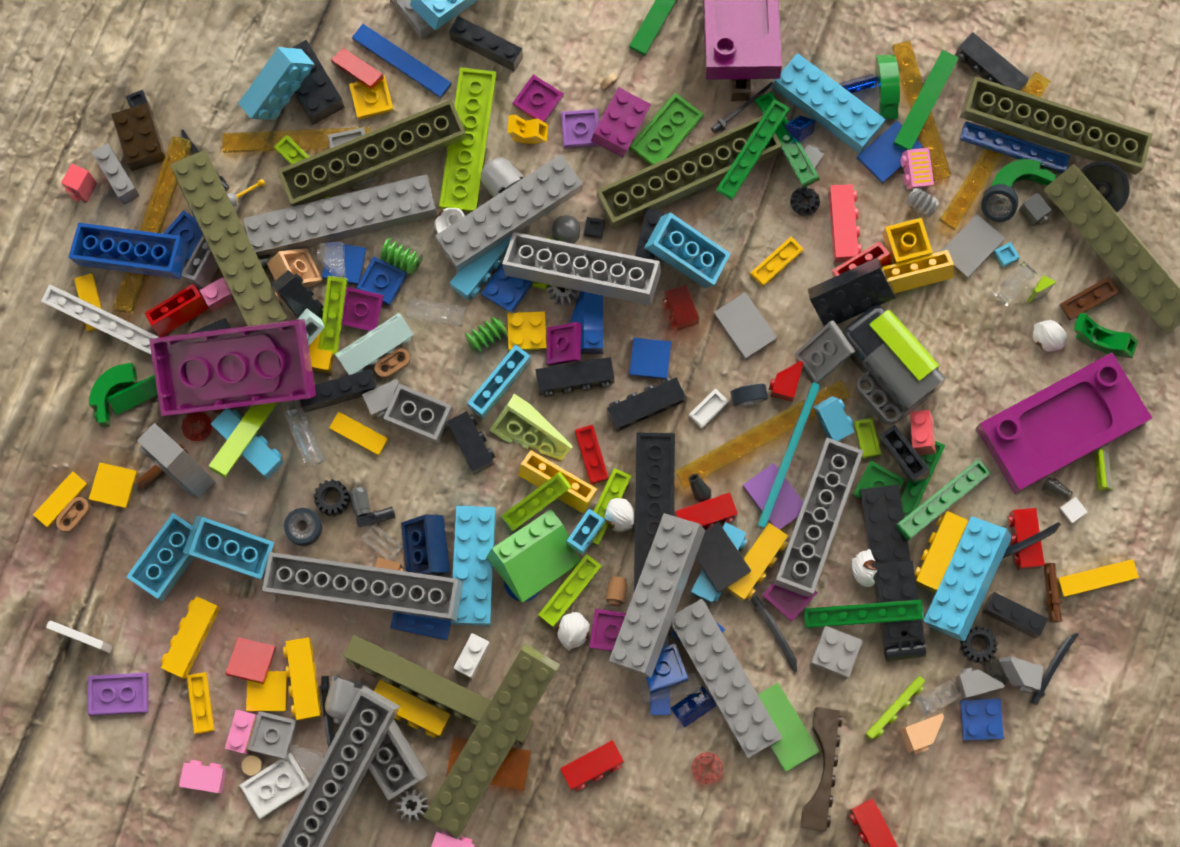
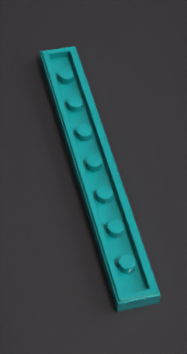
[756,382,820,529]

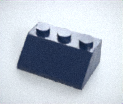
[401,514,450,576]

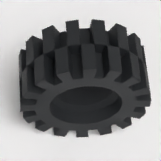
[313,479,350,516]
[960,626,998,663]

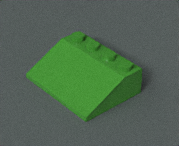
[486,509,581,603]

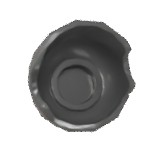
[552,215,580,244]

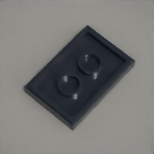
[695,522,751,593]

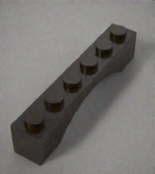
[800,707,843,831]

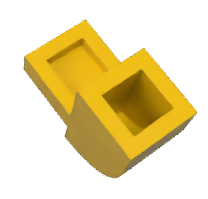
[507,114,548,144]
[309,332,334,374]

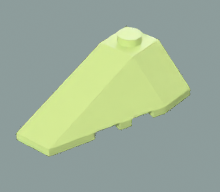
[489,394,573,460]

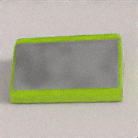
[1027,275,1056,303]
[1094,449,1113,491]

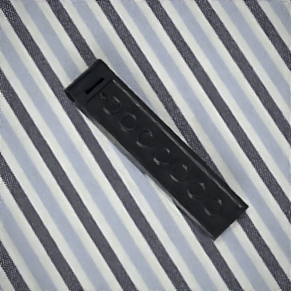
[634,432,675,592]
[859,484,926,662]

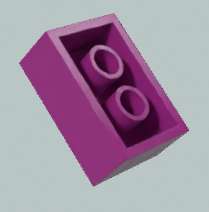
[590,87,651,158]

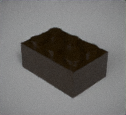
[112,103,167,171]

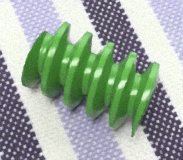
[380,238,423,275]
[465,317,508,353]

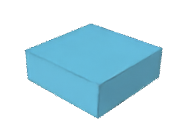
[993,242,1020,268]

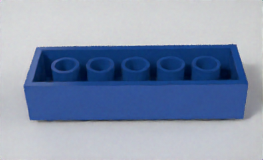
[68,223,189,279]

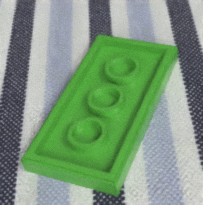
[629,93,704,165]
[758,683,820,772]

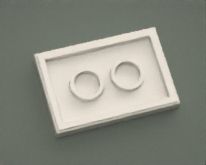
[46,621,113,653]
[239,753,310,820]

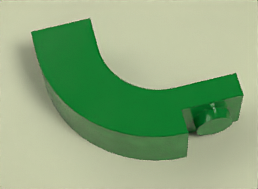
[875,55,900,119]
[989,159,1056,201]
[1074,313,1138,358]
[89,363,138,427]

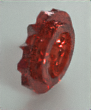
[181,412,212,441]
[691,752,723,785]

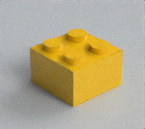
[882,218,933,264]

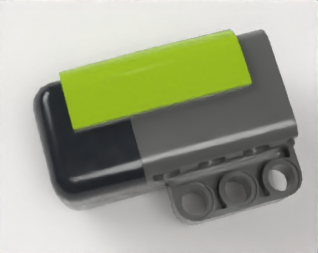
[843,305,946,426]

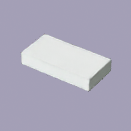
[688,388,729,429]

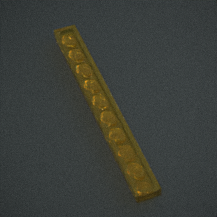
[939,71,1051,230]
[113,136,192,314]
[675,380,851,489]

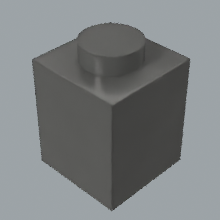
[1019,193,1051,226]

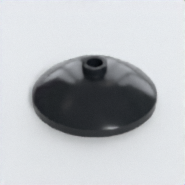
[1081,161,1130,212]

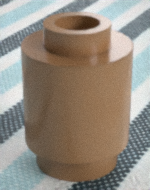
[605,576,628,607]

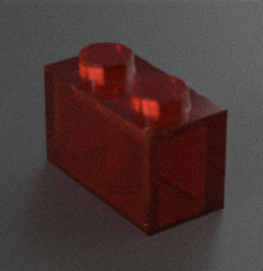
[662,284,699,331]

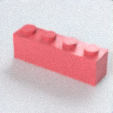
[828,184,861,263]

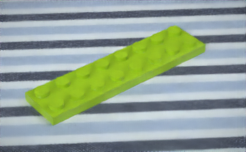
[439,67,497,212]

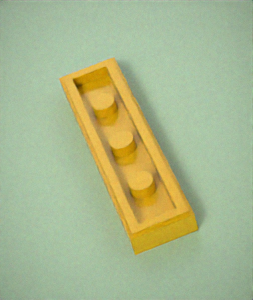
[1057,559,1139,597]

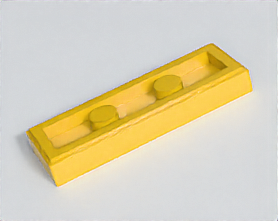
[750,237,804,288]
[74,273,102,332]
[329,411,389,456]
[33,471,88,528]
[187,672,215,734]

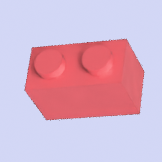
[61,164,98,203]
[910,410,936,456]

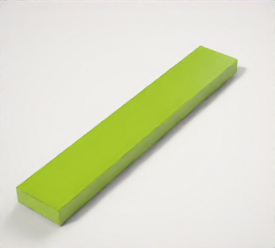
[208,402,279,478]

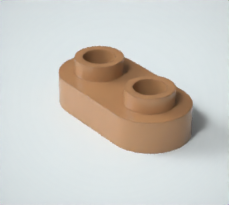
[375,348,410,378]
[56,497,90,532]

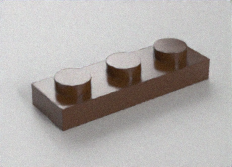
[1059,277,1119,321]

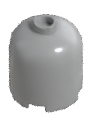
[481,157,524,198]
[325,675,371,724]

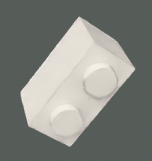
[454,633,491,679]

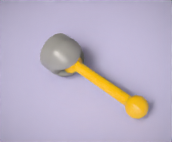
[227,179,265,207]

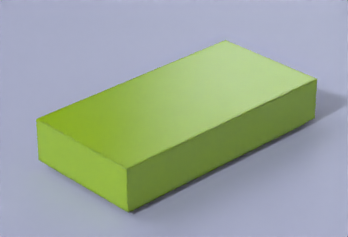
[853,418,881,459]

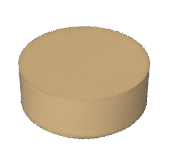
[600,73,618,90]
[242,755,263,776]

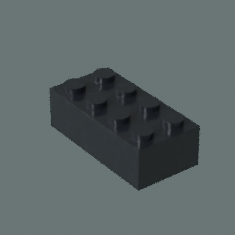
[292,39,345,125]
[808,257,896,326]

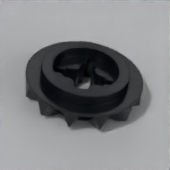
[790,187,820,216]

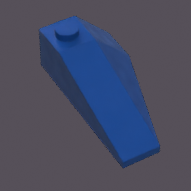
[570,291,603,354]

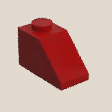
[768,361,804,402]

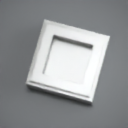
[1059,497,1087,524]

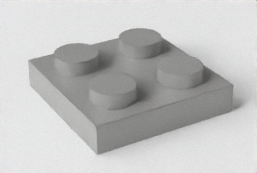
[247,711,298,760]

